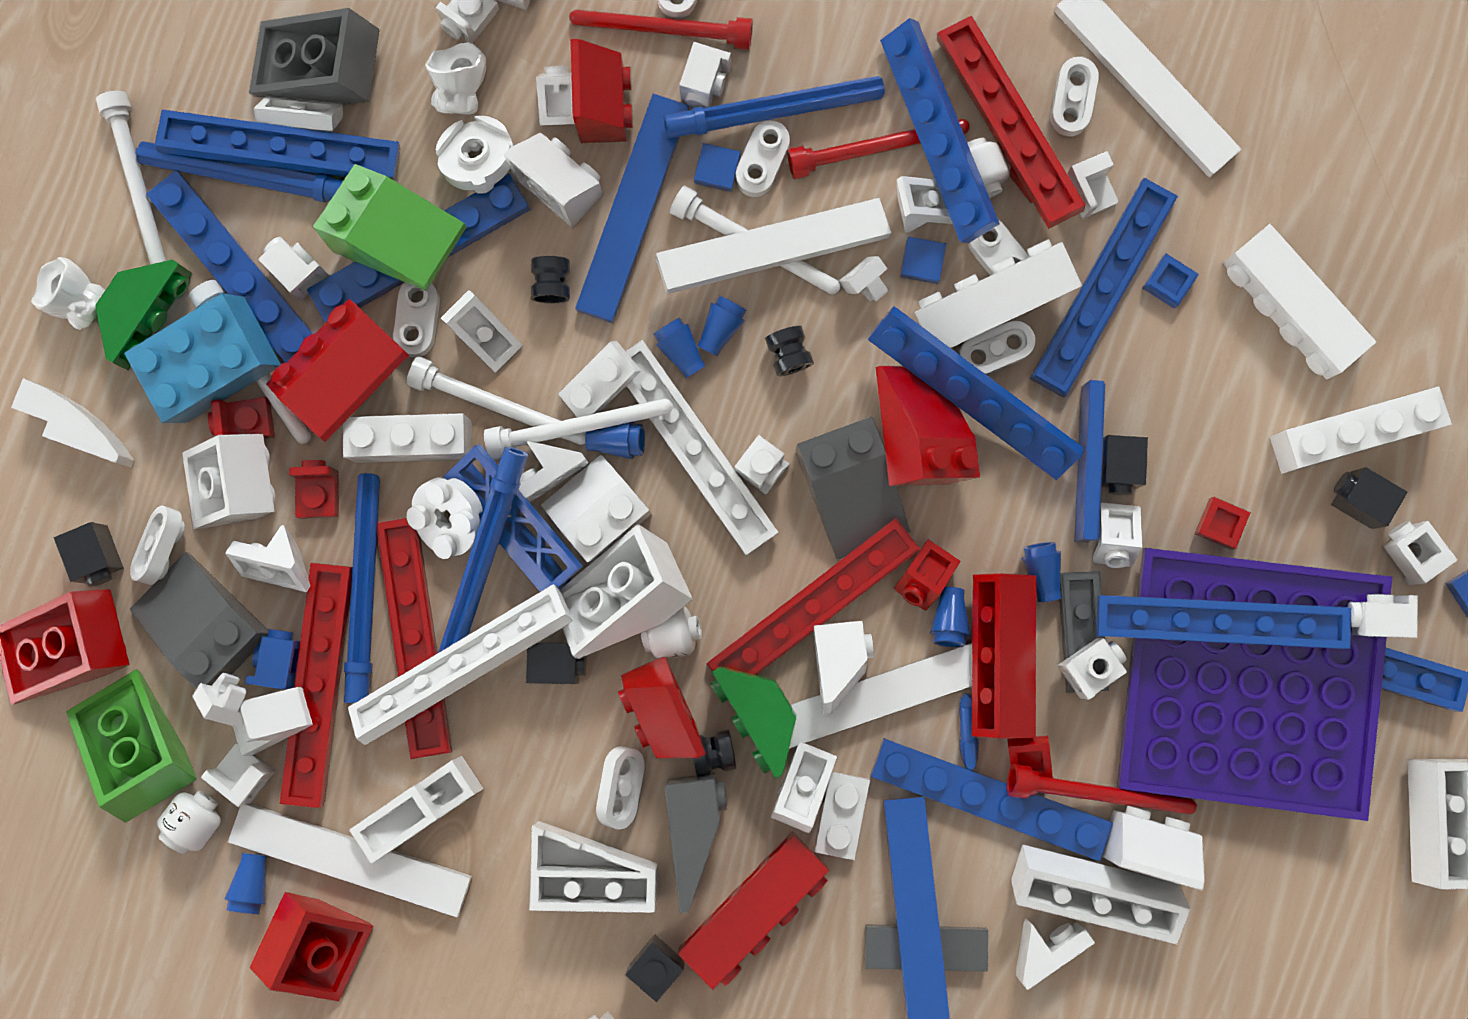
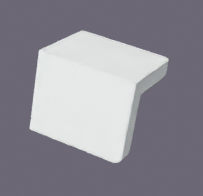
[1067,151,1118,220]
[201,744,276,807]

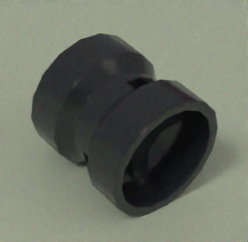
[531,256,570,304]
[765,326,814,377]
[693,729,737,777]

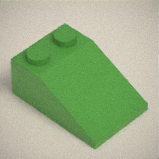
[313,164,467,291]
[66,669,197,823]

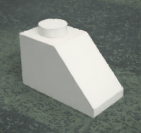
[814,621,874,715]

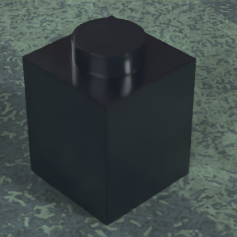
[1101,435,1148,495]
[1331,467,1408,529]
[53,522,124,587]
[526,643,587,684]
[625,934,685,1003]

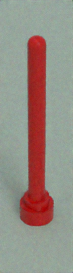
[569,10,753,50]
[787,119,970,180]
[1007,764,1197,815]

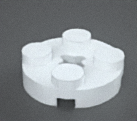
[436,115,514,194]
[407,477,483,559]

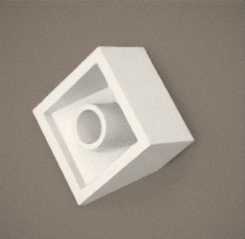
[503,133,603,228]
[182,434,275,529]
[541,455,652,564]
[1102,805,1204,890]

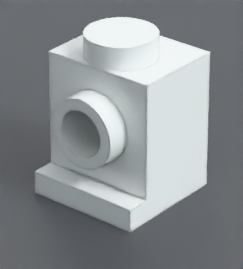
[679,42,731,108]
[258,237,329,301]
[735,435,789,495]
[1383,521,1457,585]
[1347,594,1418,638]
[1057,638,1127,700]

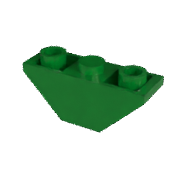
[95,260,193,370]
[710,666,797,778]

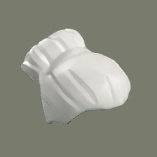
[425,42,486,115]
[31,257,105,330]

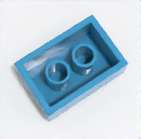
[124,293,281,423]

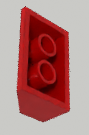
[266,299,409,442]

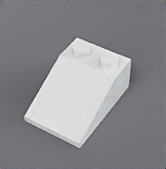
[559,524,693,659]

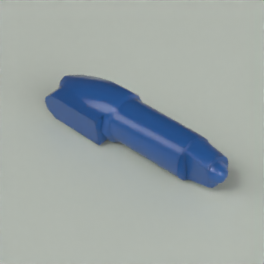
[959,694,979,771]

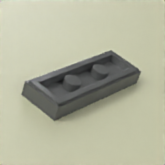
[1059,571,1109,693]
[865,925,988,972]

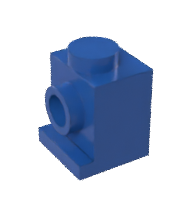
[245,629,300,690]

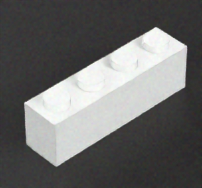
[1222,224,1377,380]
[913,239,1082,348]
[1270,386,1452,474]
[1011,845,1190,944]

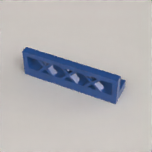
[443,444,583,592]

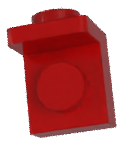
[208,397,275,439]
[289,460,339,519]
[894,539,961,610]

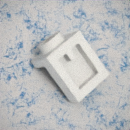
[435,0,500,44]
[536,66,575,126]
[1093,503,1142,568]

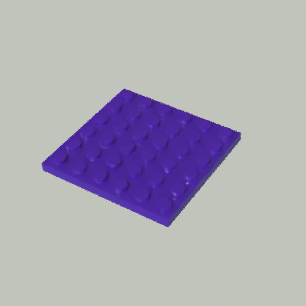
[1117,548,1393,821]

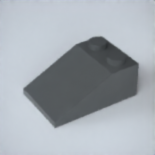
[249,8,380,105]
[795,417,911,560]
[130,552,268,689]
[664,773,727,913]

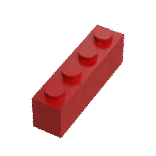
[972,573,1036,738]
[678,831,829,990]

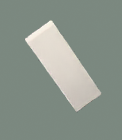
[11,378,134,468]
[350,756,483,864]

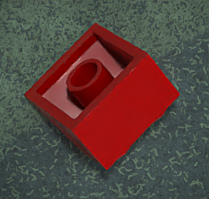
[570,39,633,143]
[618,656,706,758]
[249,892,373,1002]

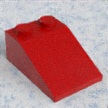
[875,365,980,486]
[0,589,130,705]

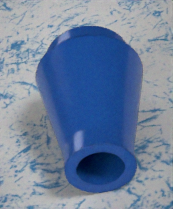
[697,295,747,357]
[653,317,706,378]
[585,422,645,459]
[1021,542,1062,602]
[930,587,970,647]
[224,853,267,915]

